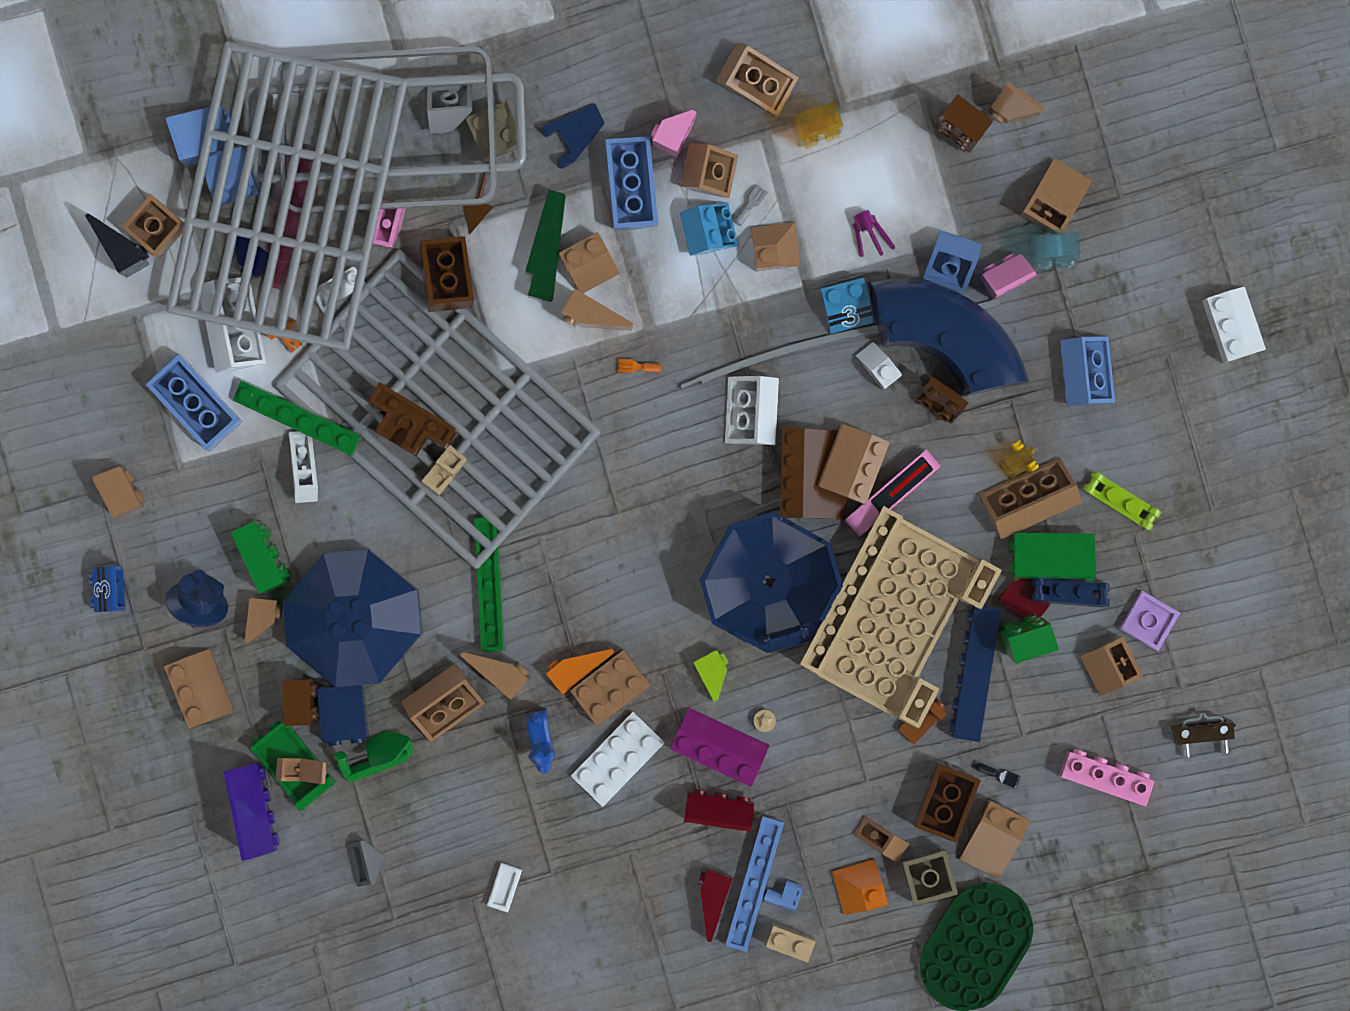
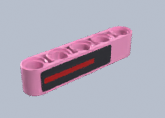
[845,449,941,537]

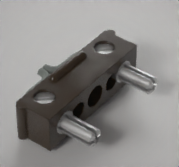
[1171,713,1236,758]

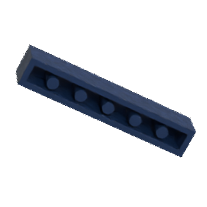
[948,606,1001,742]

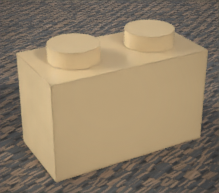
[765,923,816,963]

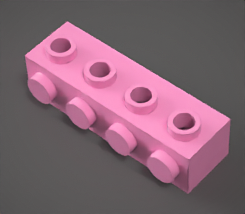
[1059,749,1155,806]

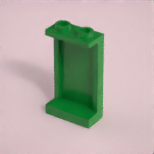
[1008,533,1096,582]
[249,720,337,812]

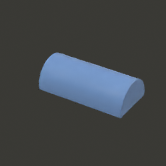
[605,136,658,230]

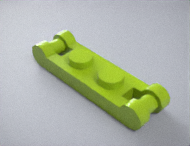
[1082,470,1162,531]

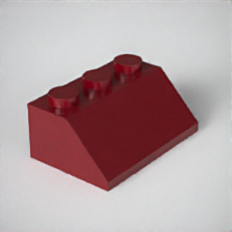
[684,789,754,832]

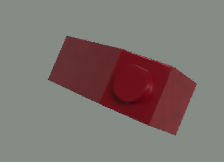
[697,868,733,942]

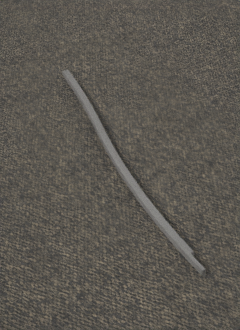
[680,298,1001,389]

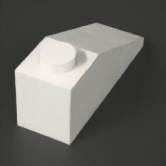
[289,431,318,503]

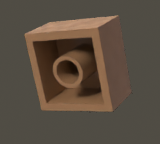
[121,194,185,260]

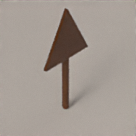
[464,162,494,235]

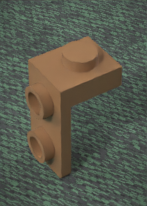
[276,758,327,784]

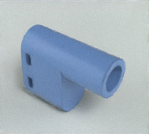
[763,880,803,912]

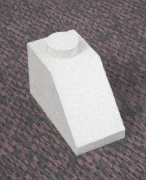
[856,342,902,390]

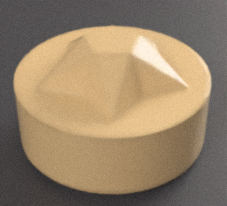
[753,710,776,732]

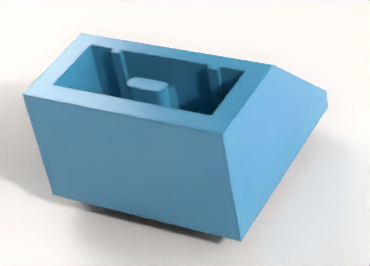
[680,203,739,256]

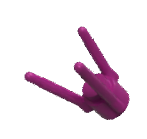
[852,210,895,257]

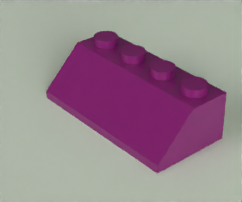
[670,708,769,787]

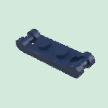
[1031,578,1109,607]

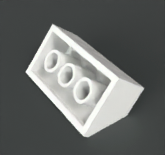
[200,277,267,373]

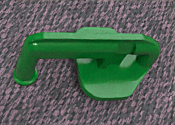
[334,731,414,782]

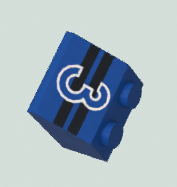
[89,566,125,612]

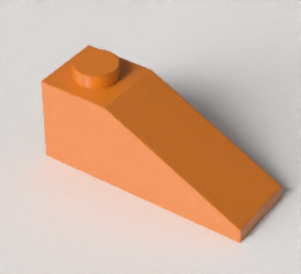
[546,649,615,695]

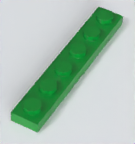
[232,380,362,456]
[474,518,505,652]

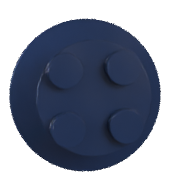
[165,570,228,629]

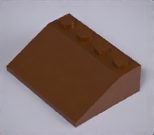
[779,428,847,520]

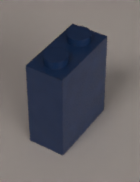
[317,685,369,746]

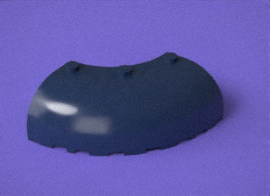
[868,278,1029,397]

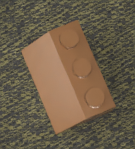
[817,424,890,505]
[164,649,234,729]
[401,663,486,742]

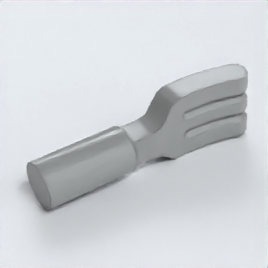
[734,185,768,226]

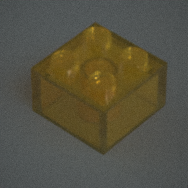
[791,101,844,149]

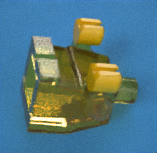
[997,440,1039,480]

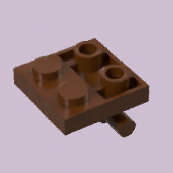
[916,376,969,424]

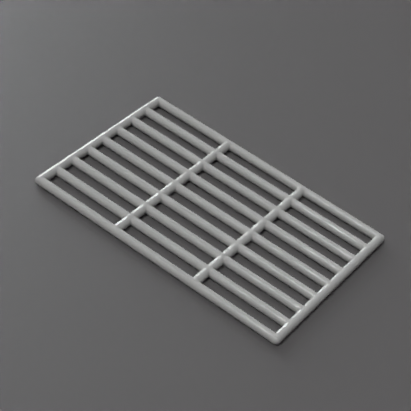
[166,42,407,351]
[275,250,600,569]

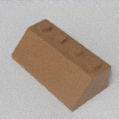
[979,458,1082,539]

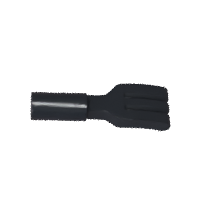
[976,762,1021,789]

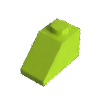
[693,649,729,702]

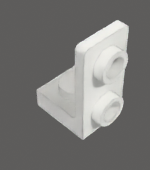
[315,267,366,314]

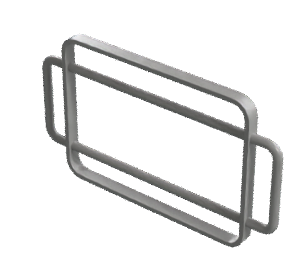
[248,47,526,213]

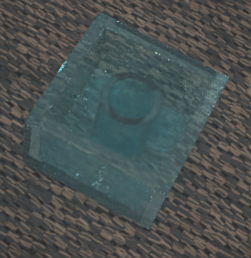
[1028,232,1081,270]

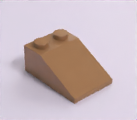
[715,43,799,117]
[561,289,633,331]
[460,651,530,700]
[959,799,1031,879]

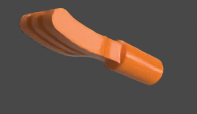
[617,359,662,373]

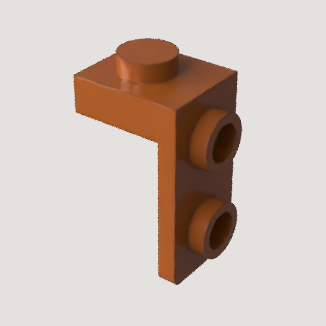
[898,698,947,744]

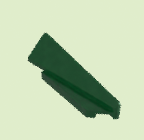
[525,189,566,302]

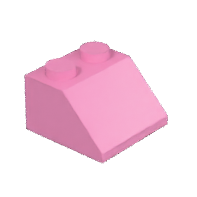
[651,110,697,158]
[980,253,1037,300]

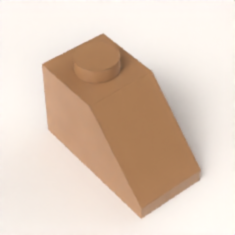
[244,598,282,643]
[854,816,909,863]

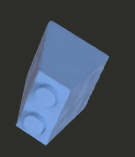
[166,105,236,167]

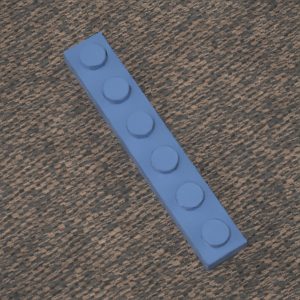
[725,816,784,952]

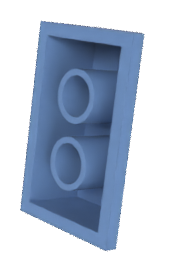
[1060,336,1115,407]

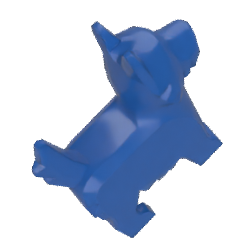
[526,709,556,773]

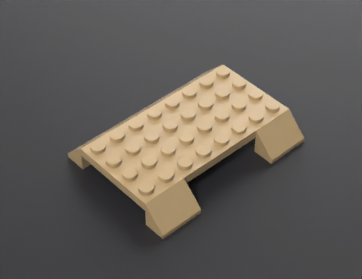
[800,506,1002,729]

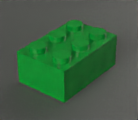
[230,521,290,594]
[998,614,1059,664]

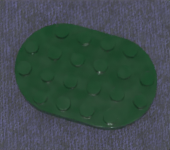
[920,883,1033,1011]

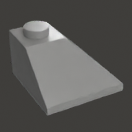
[427,84,472,134]

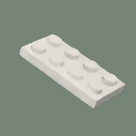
[571,712,665,807]

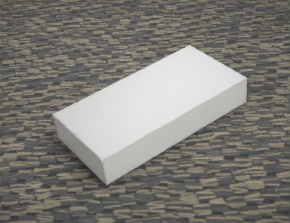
[487,862,522,912]

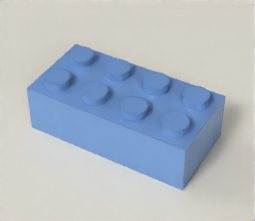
[146,354,243,451]

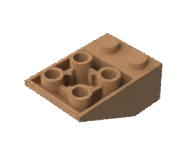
[1020,158,1092,238]

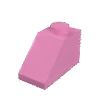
[373,199,406,248]

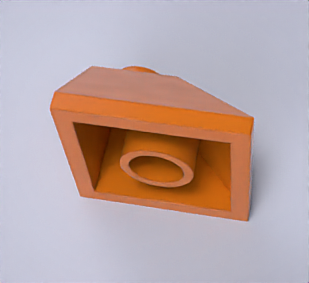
[832,859,889,915]

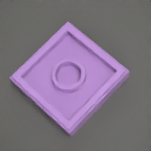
[1119,590,1180,651]

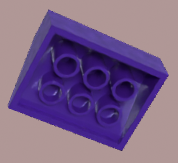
[224,762,280,861]

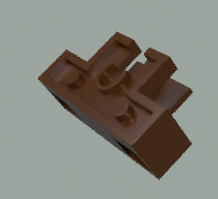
[368,382,458,457]

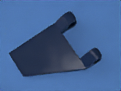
[542,104,605,169]

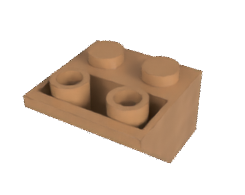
[1080,636,1144,696]

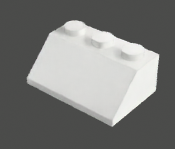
[1202,287,1266,364]
[725,376,779,445]

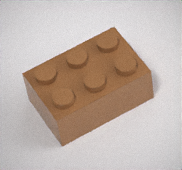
[570,650,651,726]

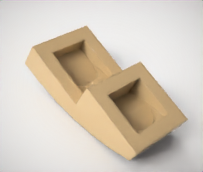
[421,445,467,497]

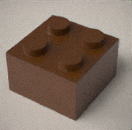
[282,679,320,726]

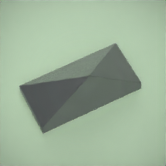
[347,840,386,887]

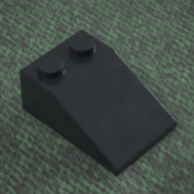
[85,213,150,278]

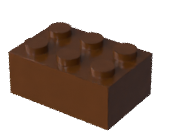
[935,94,993,153]
[419,236,474,312]
[913,762,981,843]

